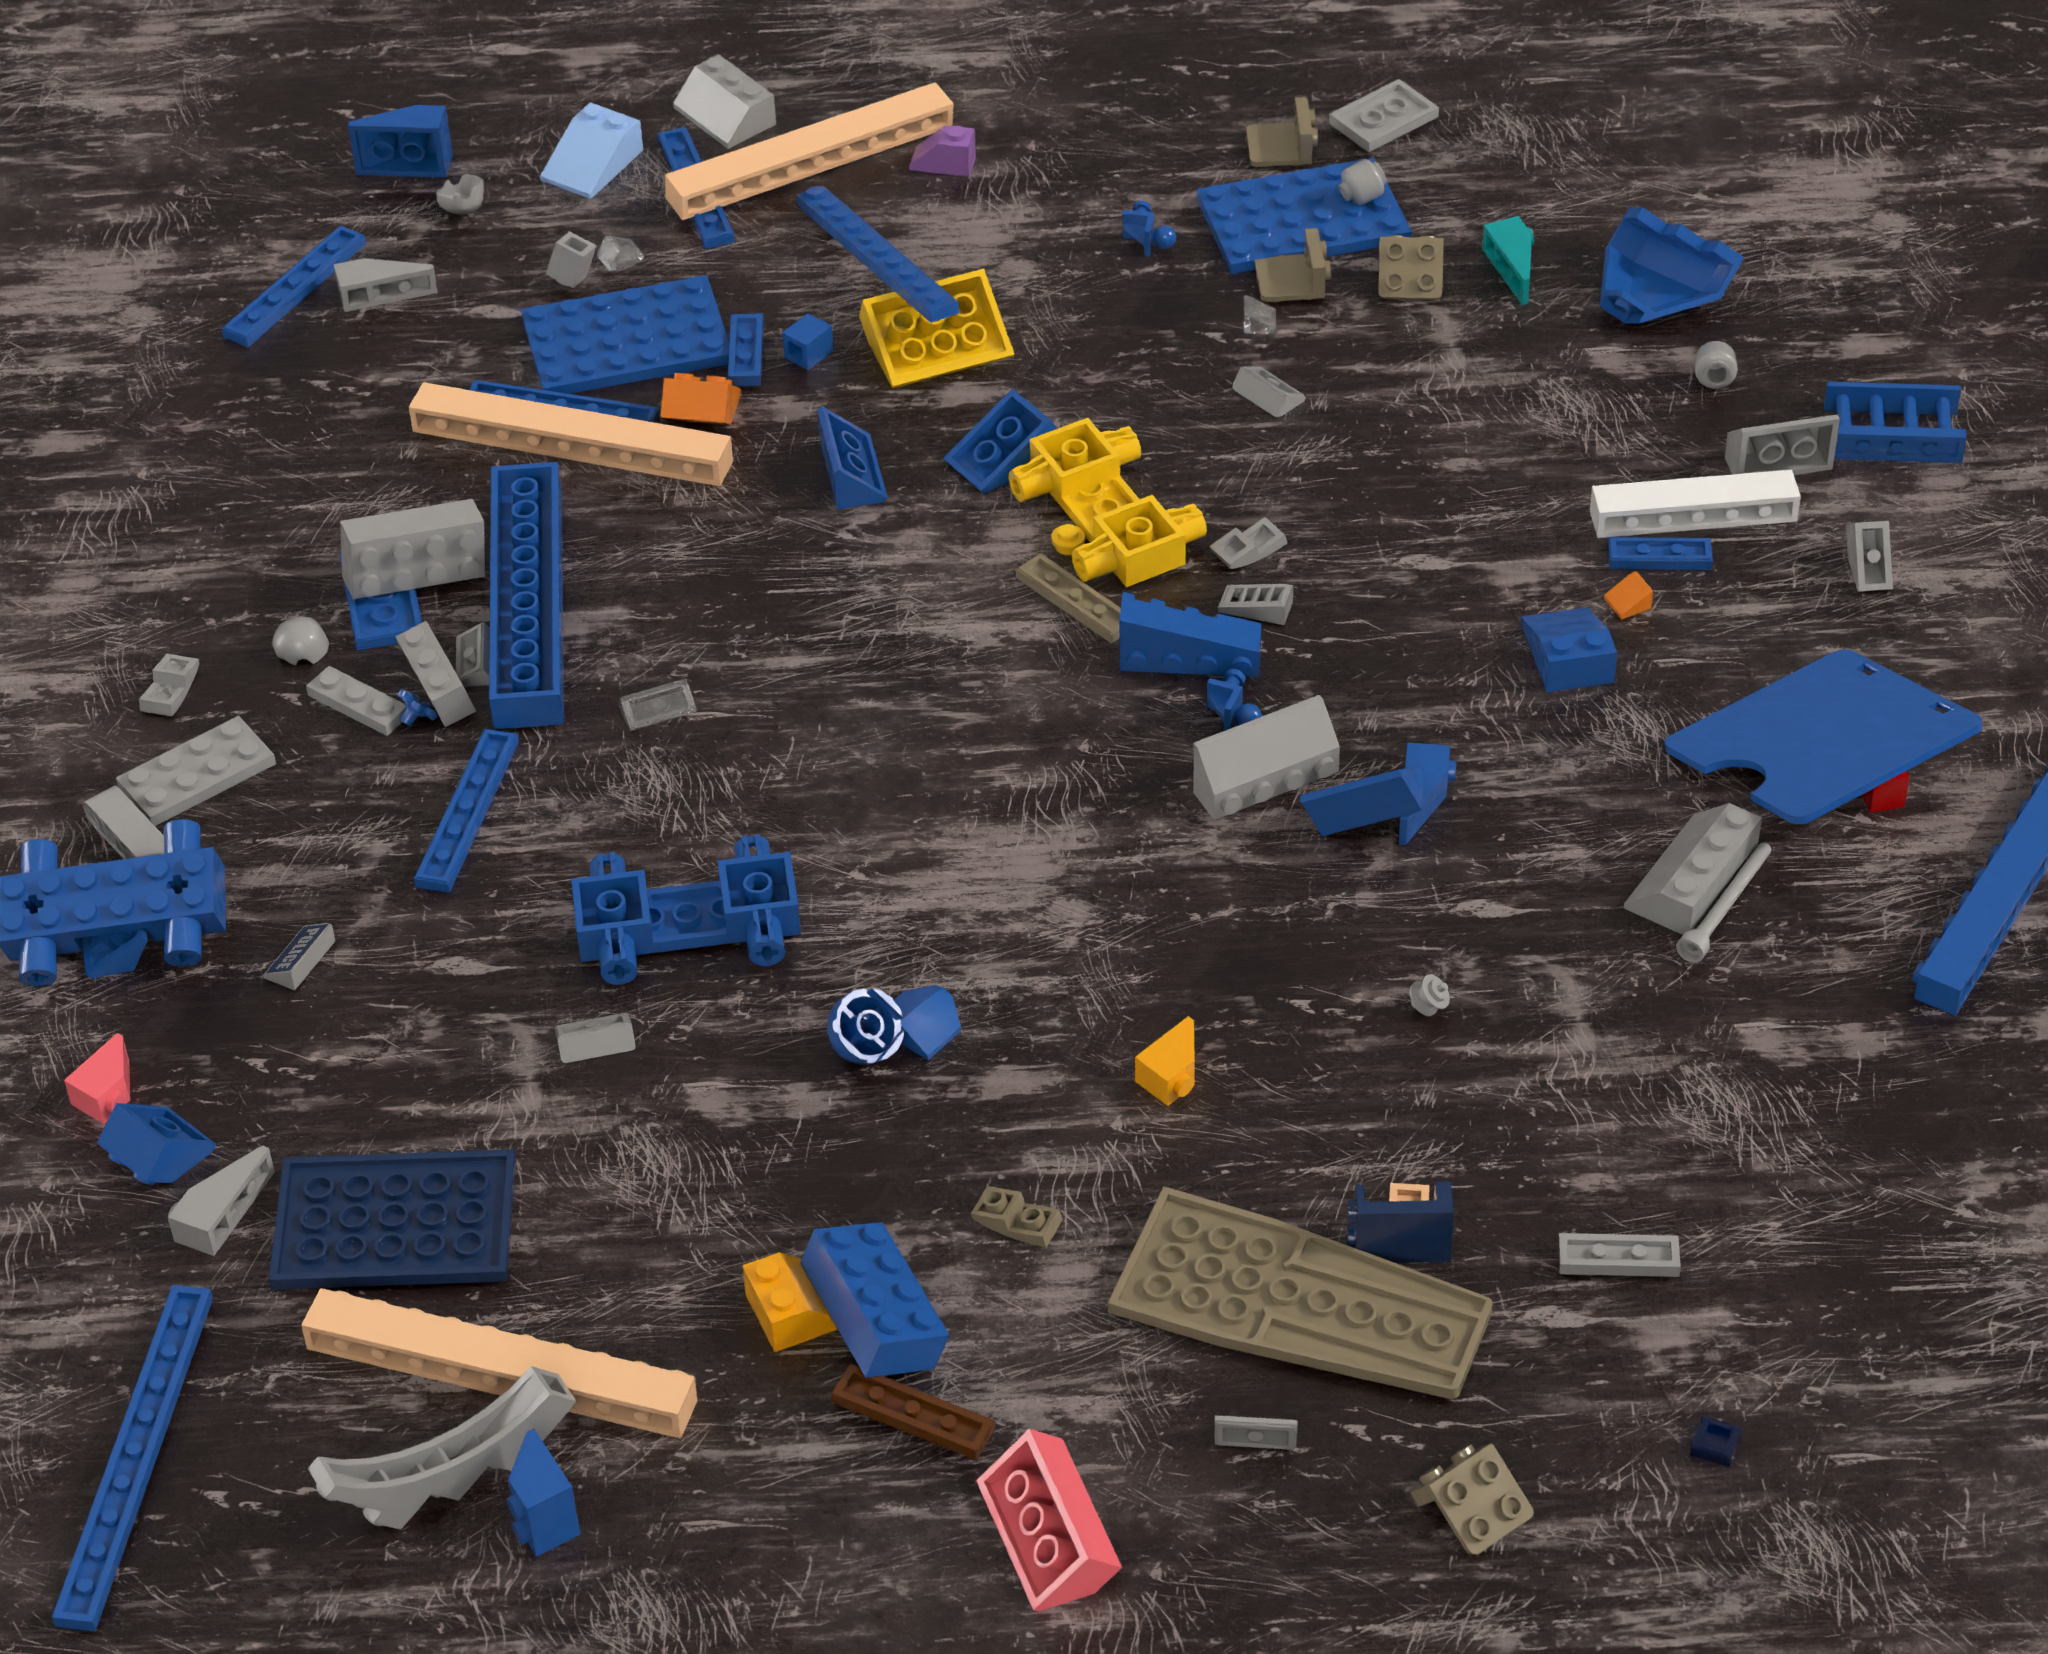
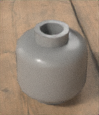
[1338,159,1387,206]
[1694,341,1738,389]

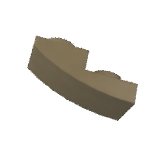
[971,1186,1063,1248]

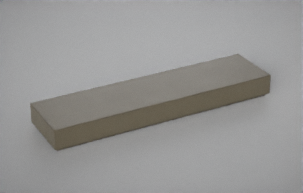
[1016,553,1121,644]

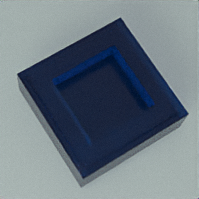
[1690,1416,1743,1467]

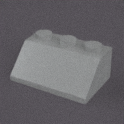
[673,55,776,149]
[1725,415,1840,475]

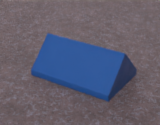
[817,406,888,509]
[1300,767,1425,836]

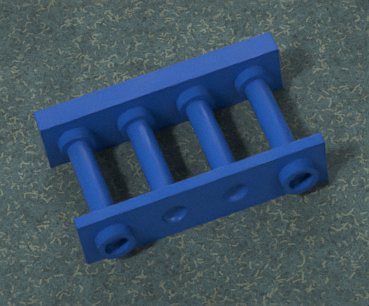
[1824,382,1967,463]

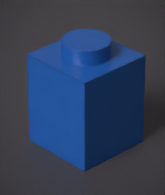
[782,313,834,370]

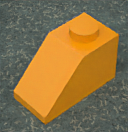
[1135,1016,1195,1106]

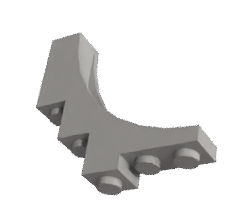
[308,1366,577,1529]

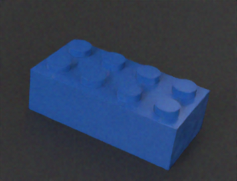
[800,1222,950,1378]

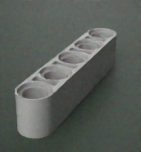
[83,785,164,859]

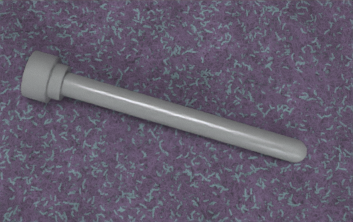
[1676,842,1771,963]

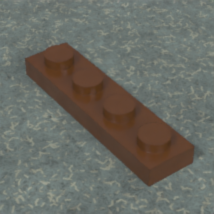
[831,1363,995,1460]

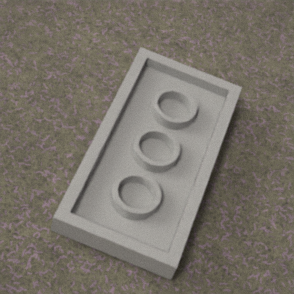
[116,716,276,826]

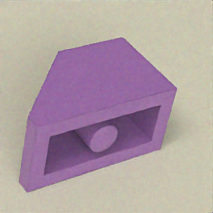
[909,125,976,177]

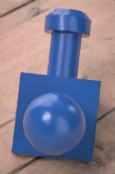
[1123,201,1176,257]
[1207,669,1262,731]

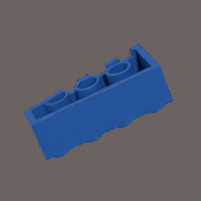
[1119,592,1262,677]

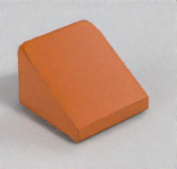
[1604,571,1653,620]

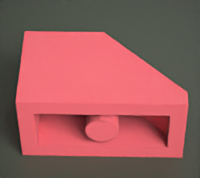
[64,1033,130,1124]

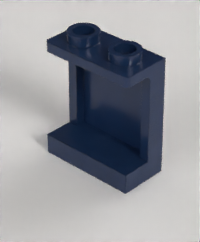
[1346,1181,1454,1263]

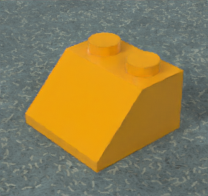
[742,1252,838,1352]

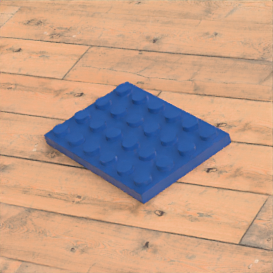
[1197,158,1412,274]
[521,275,730,394]

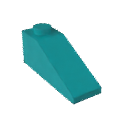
[1482,216,1534,305]

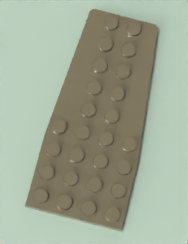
[1108,1186,1493,1399]

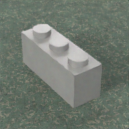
[396,621,476,728]

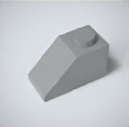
[1846,521,1893,592]

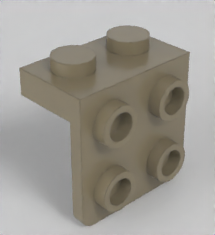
[1246,97,1318,167]
[1255,228,1331,302]
[1378,235,1444,300]
[1410,1443,1533,1555]

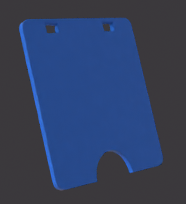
[1665,649,1982,824]

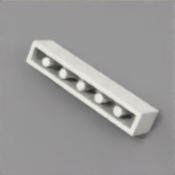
[1590,470,1801,538]

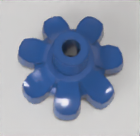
[398,689,439,727]

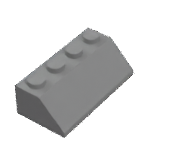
[1193,695,1340,820]
[1624,803,1762,935]

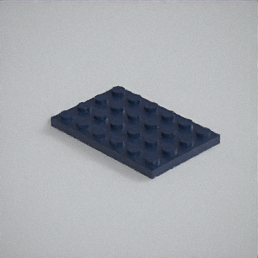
[269,1149,516,1290]

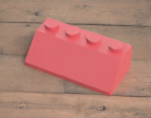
[976,1429,1122,1612]

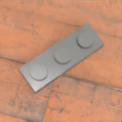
[306,666,407,736]
[1558,1233,1681,1277]

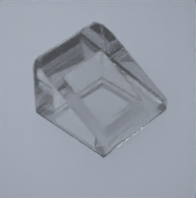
[597,236,644,271]
[1244,296,1276,333]

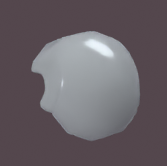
[437,174,484,214]
[272,616,330,665]

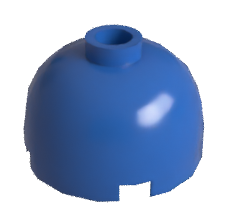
[827,988,904,1065]

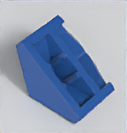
[82,929,148,979]
[894,985,961,1060]

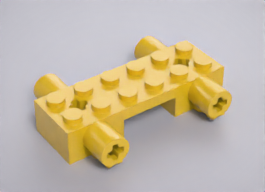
[1008,418,1207,587]

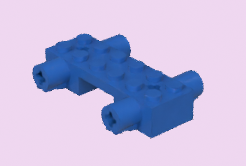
[0,819,226,987]
[571,834,801,985]

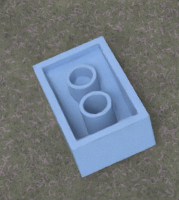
[540,103,643,199]

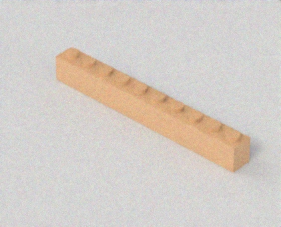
[665,82,953,220]
[409,382,733,486]
[301,1288,698,1439]

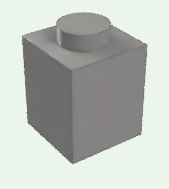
[546,231,597,288]

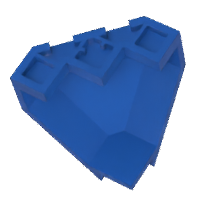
[1600,207,1744,324]

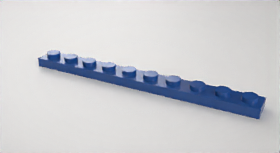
[796,186,960,323]
[52,1285,213,1631]

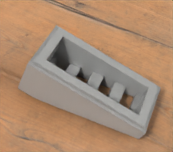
[1218,584,1293,625]

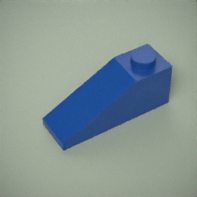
[1399,743,1456,845]

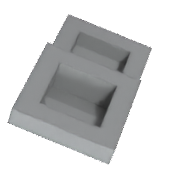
[1210,517,1287,569]
[139,654,199,716]

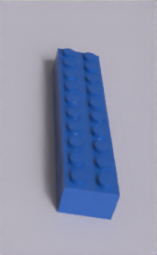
[489,462,564,729]

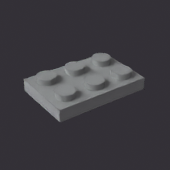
[1329,79,1439,152]

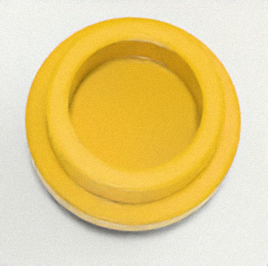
[1051,524,1085,555]

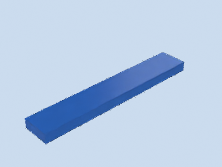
[657,127,735,249]
[222,225,366,347]
[469,380,660,423]
[414,729,519,893]

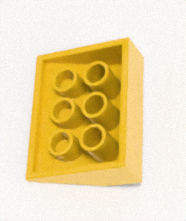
[859,269,1015,389]

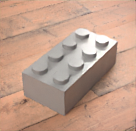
[340,499,485,599]

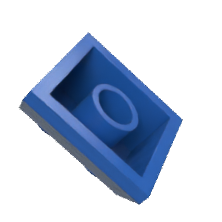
[97,1103,217,1185]
[507,1429,580,1557]

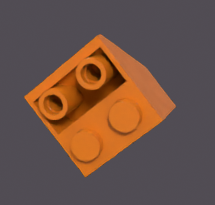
[661,373,741,425]

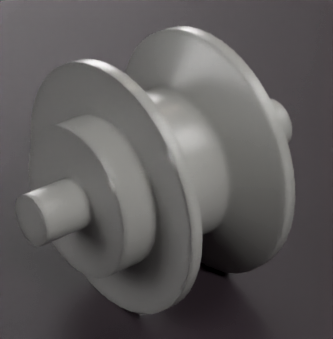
[1409,974,1450,1016]

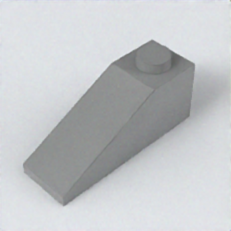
[334,258,438,312]
[168,1146,275,1256]

